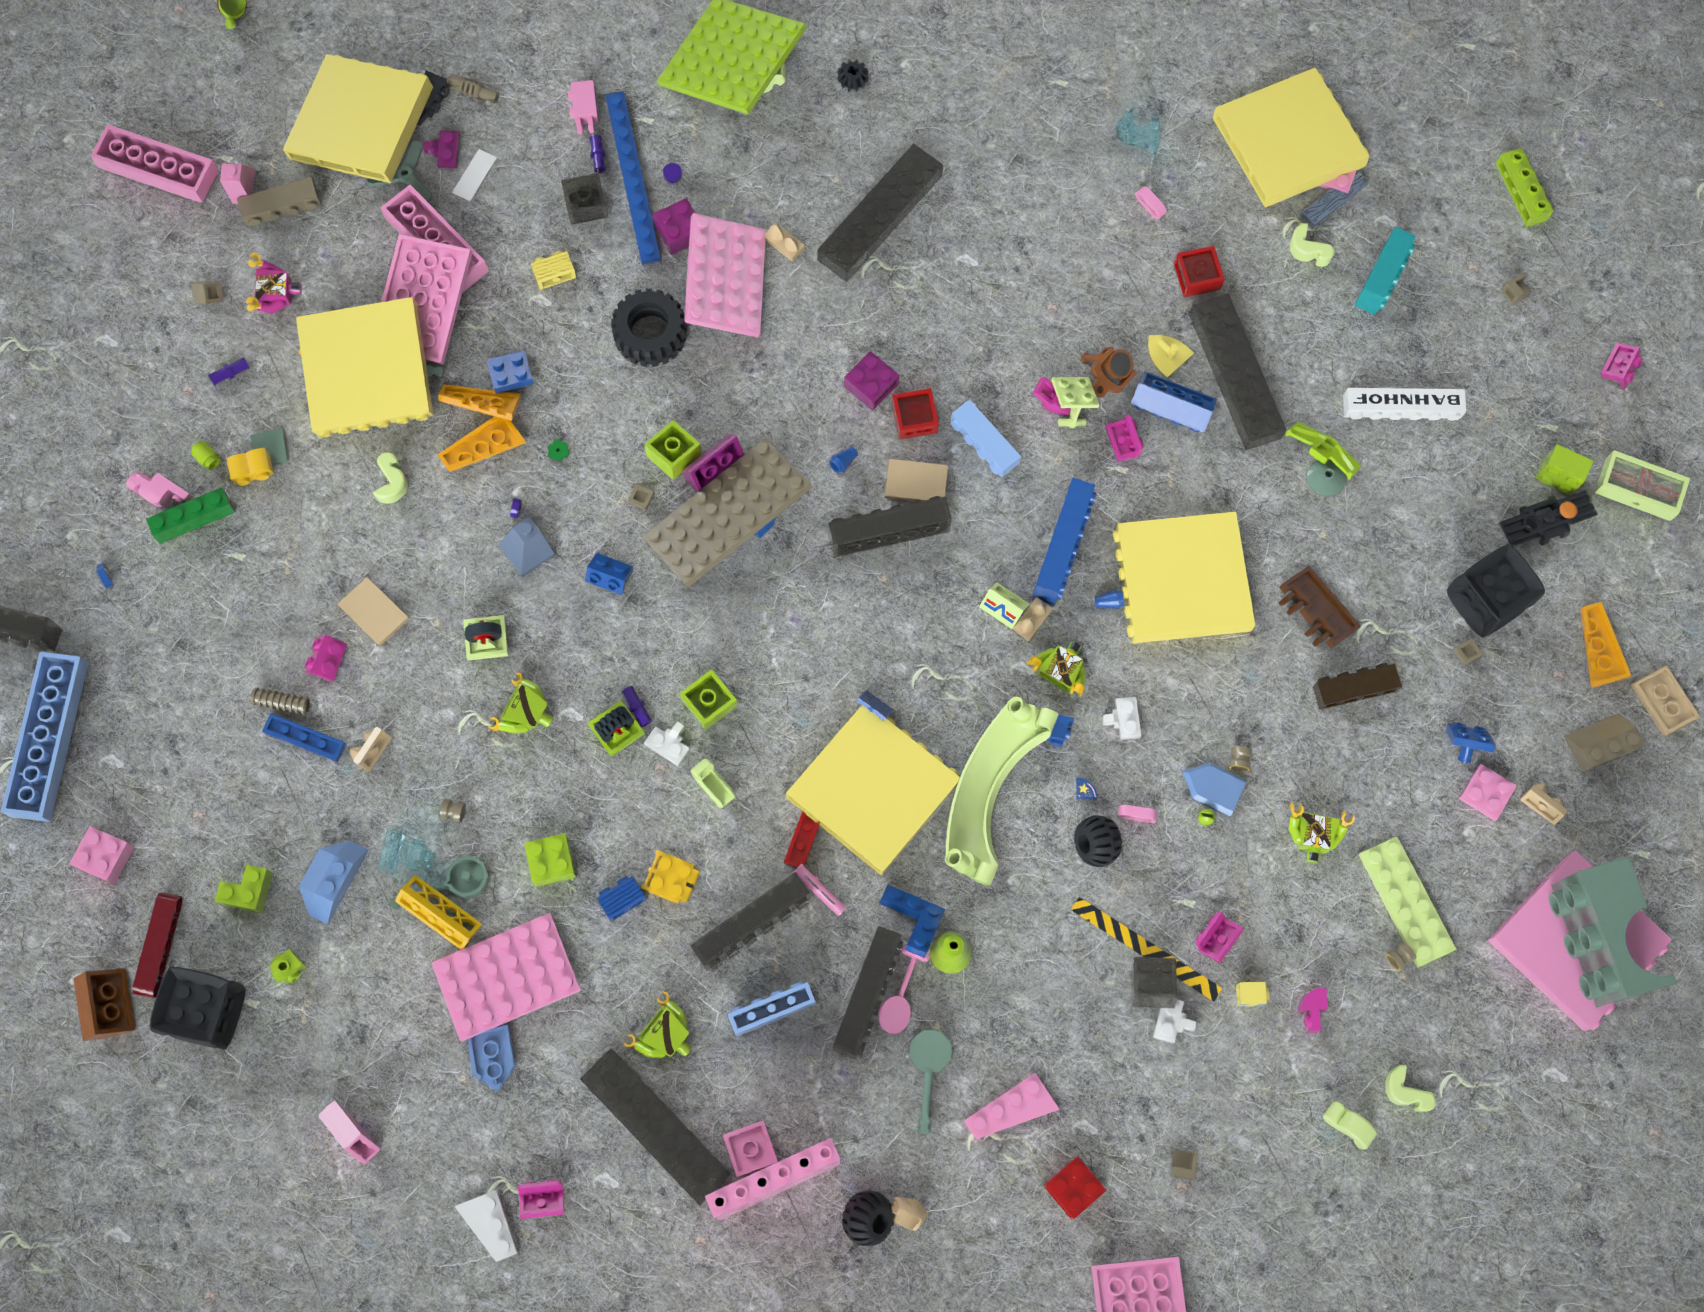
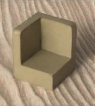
[1501,272,1531,306]
[191,280,224,304]
[1170,1150,1198,1180]

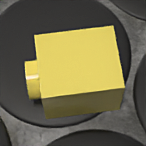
[1236,982,1270,1007]

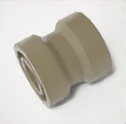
[1229,746,1252,772]
[439,798,466,823]
[1386,942,1416,971]

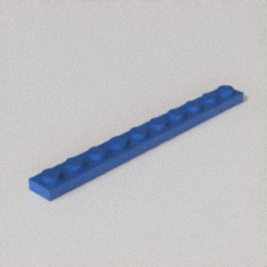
[605,91,661,264]

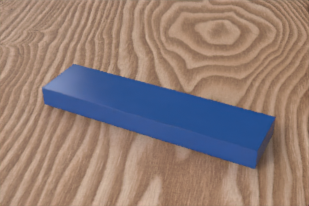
[262,713,346,762]

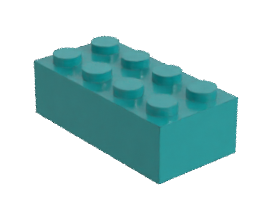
[1354,226,1416,315]

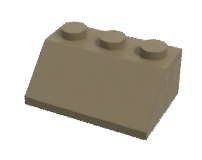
[1564,714,1646,773]

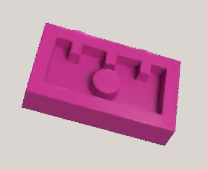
[1601,342,1643,389]

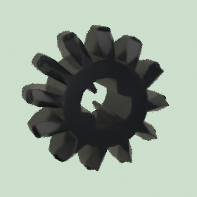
[837,59,869,92]

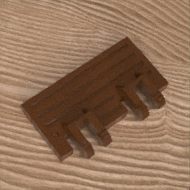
[1278,566,1361,649]

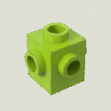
[269,949,307,984]

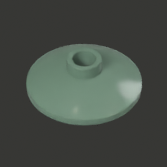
[1307,459,1346,496]

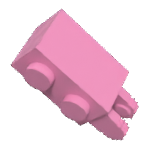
[568,80,599,135]

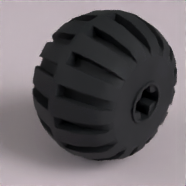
[1074,815,1122,867]
[842,1191,895,1247]

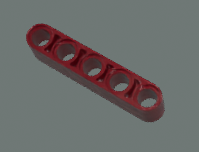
[132,892,183,998]

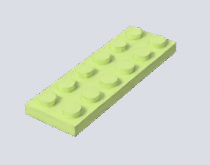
[1359,837,1457,968]

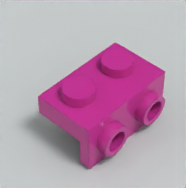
[1105,414,1144,462]
[305,634,347,682]
[1195,911,1244,964]
[518,1179,565,1219]

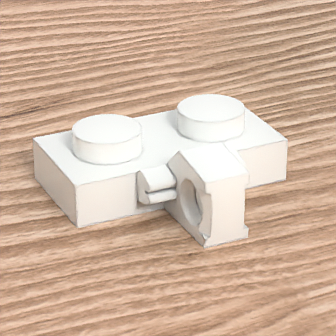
[1102,697,1141,740]
[644,722,690,766]
[1153,996,1196,1043]

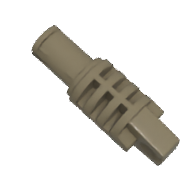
[448,74,499,104]

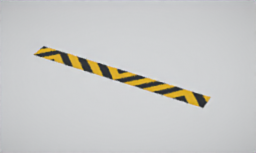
[1071,897,1222,1002]

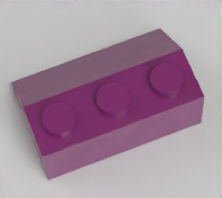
[681,434,744,492]

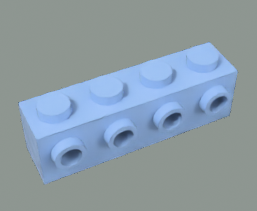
[951,400,1021,478]
[728,981,816,1037]

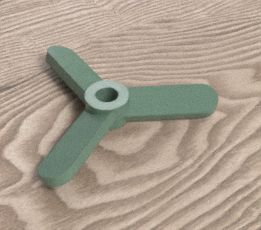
[367,141,433,202]

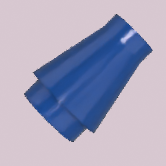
[829,446,858,473]
[1094,589,1124,609]

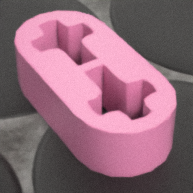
[1136,186,1167,219]
[1118,805,1158,823]

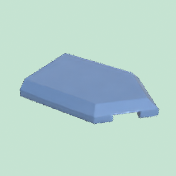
[1182,762,1247,816]
[467,1024,516,1092]

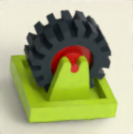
[587,700,645,757]

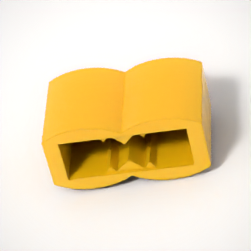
[226,448,274,486]

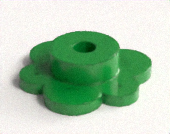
[547,439,569,461]

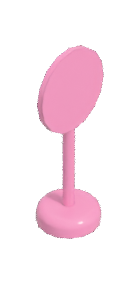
[878,945,931,1034]

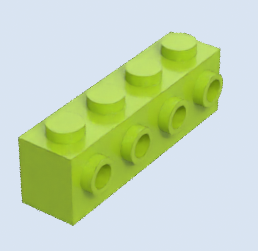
[1495,147,1553,227]

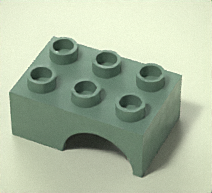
[1548,857,1677,1008]

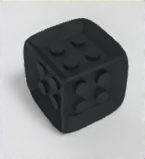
[1447,544,1545,638]
[150,966,245,1050]

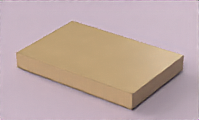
[885,459,948,505]
[337,577,409,647]
[1631,665,1700,737]

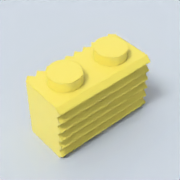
[530,251,576,290]

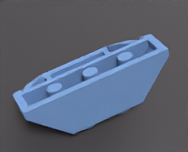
[299,841,368,925]

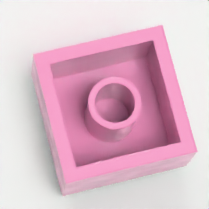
[69,826,135,885]

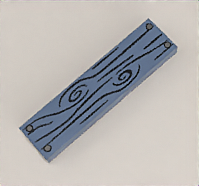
[1301,170,1369,227]

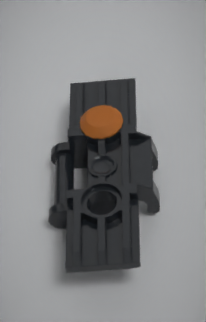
[1499,490,1598,547]

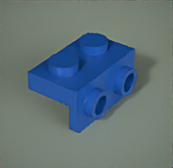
[585,553,633,595]

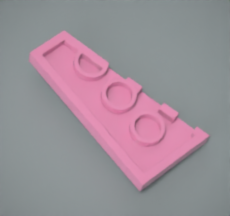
[964,1073,1059,1139]

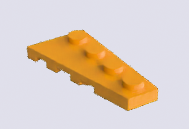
[438,384,521,421]
[437,416,526,472]
[1580,602,1632,689]

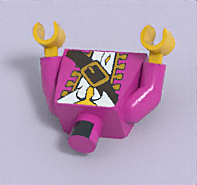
[245,253,302,314]

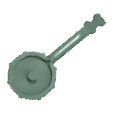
[390,855,490,910]
[909,1029,952,1134]

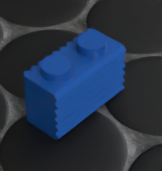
[597,876,647,922]

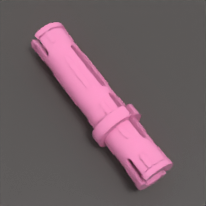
[793,863,847,916]

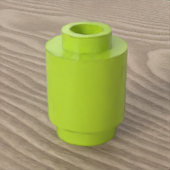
[191,441,221,470]

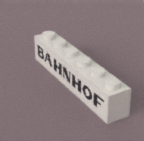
[1343,388,1466,421]

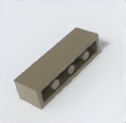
[236,177,321,227]

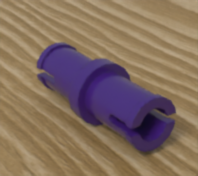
[589,134,606,174]
[208,357,250,386]
[622,686,652,727]

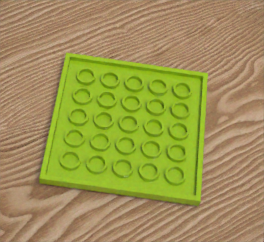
[657,0,807,115]

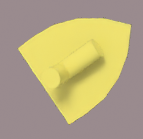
[1148,335,1194,378]

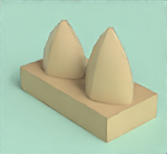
[764,223,805,262]
[1013,597,1053,641]
[349,727,392,772]
[1520,783,1568,825]

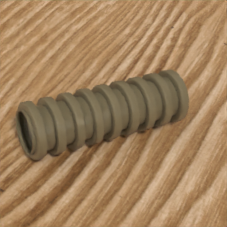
[250,687,310,715]

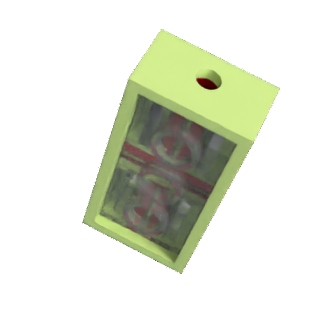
[1595,450,1690,521]

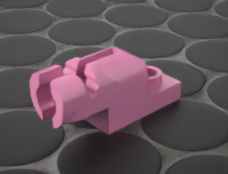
[126,471,193,508]

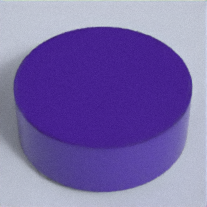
[663,163,682,183]
[510,498,522,518]

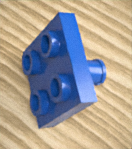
[1446,723,1496,763]

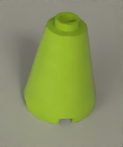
[930,932,972,974]

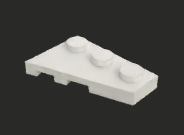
[455,1190,518,1262]

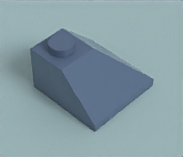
[499,517,555,577]

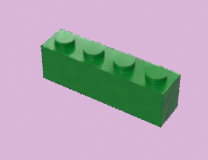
[146,487,235,544]

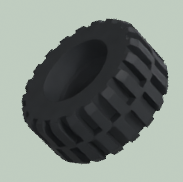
[611,288,687,367]

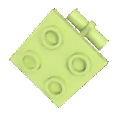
[1051,377,1099,428]

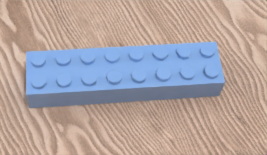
[1,652,89,822]

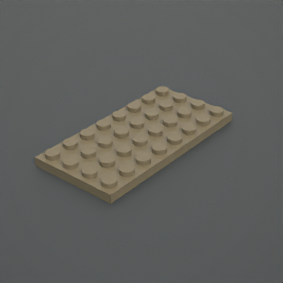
[642,438,812,588]

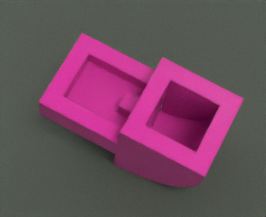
[1032,377,1071,415]
[1298,988,1328,1033]

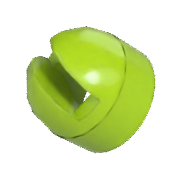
[1198,809,1215,826]

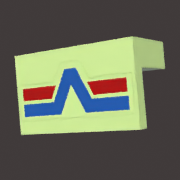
[979,582,1030,629]

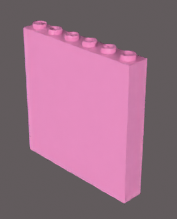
[1488,850,1672,1031]
[705,1138,840,1220]

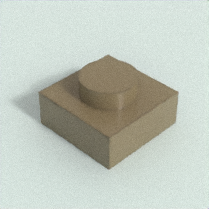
[628,484,655,511]
[1453,638,1483,666]

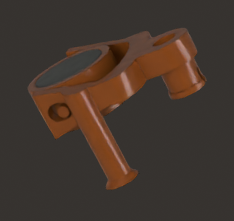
[1081,347,1137,398]

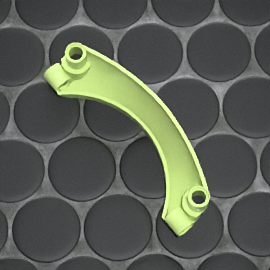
[945,697,1059,886]

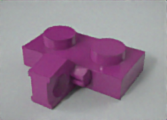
[423,130,460,168]

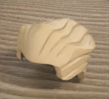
[891,1197,929,1231]

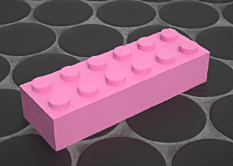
[91,124,218,203]
[381,185,489,293]

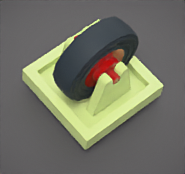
[463,615,509,661]

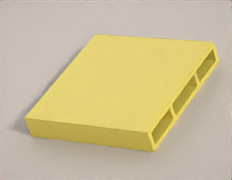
[283,54,433,183]
[1213,68,1370,208]
[296,297,434,438]
[1113,512,1255,644]
[786,705,960,876]

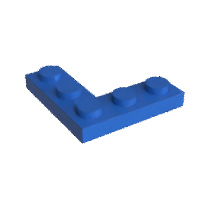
[879,884,945,958]

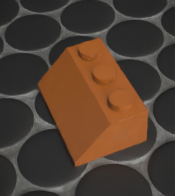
[73,968,135,1041]

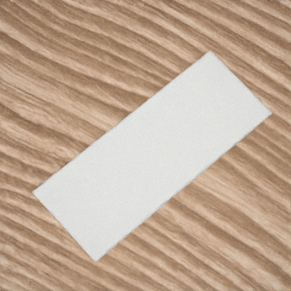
[452,149,497,201]

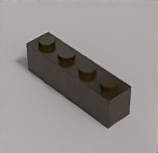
[1313,663,1402,710]

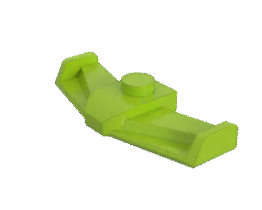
[1285,421,1361,480]

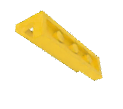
[395,875,482,950]

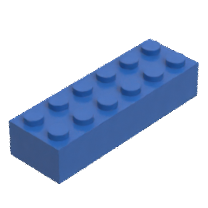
[1032,477,1097,605]

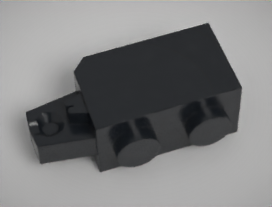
[417,70,450,126]

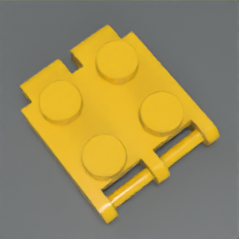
[640,850,700,904]

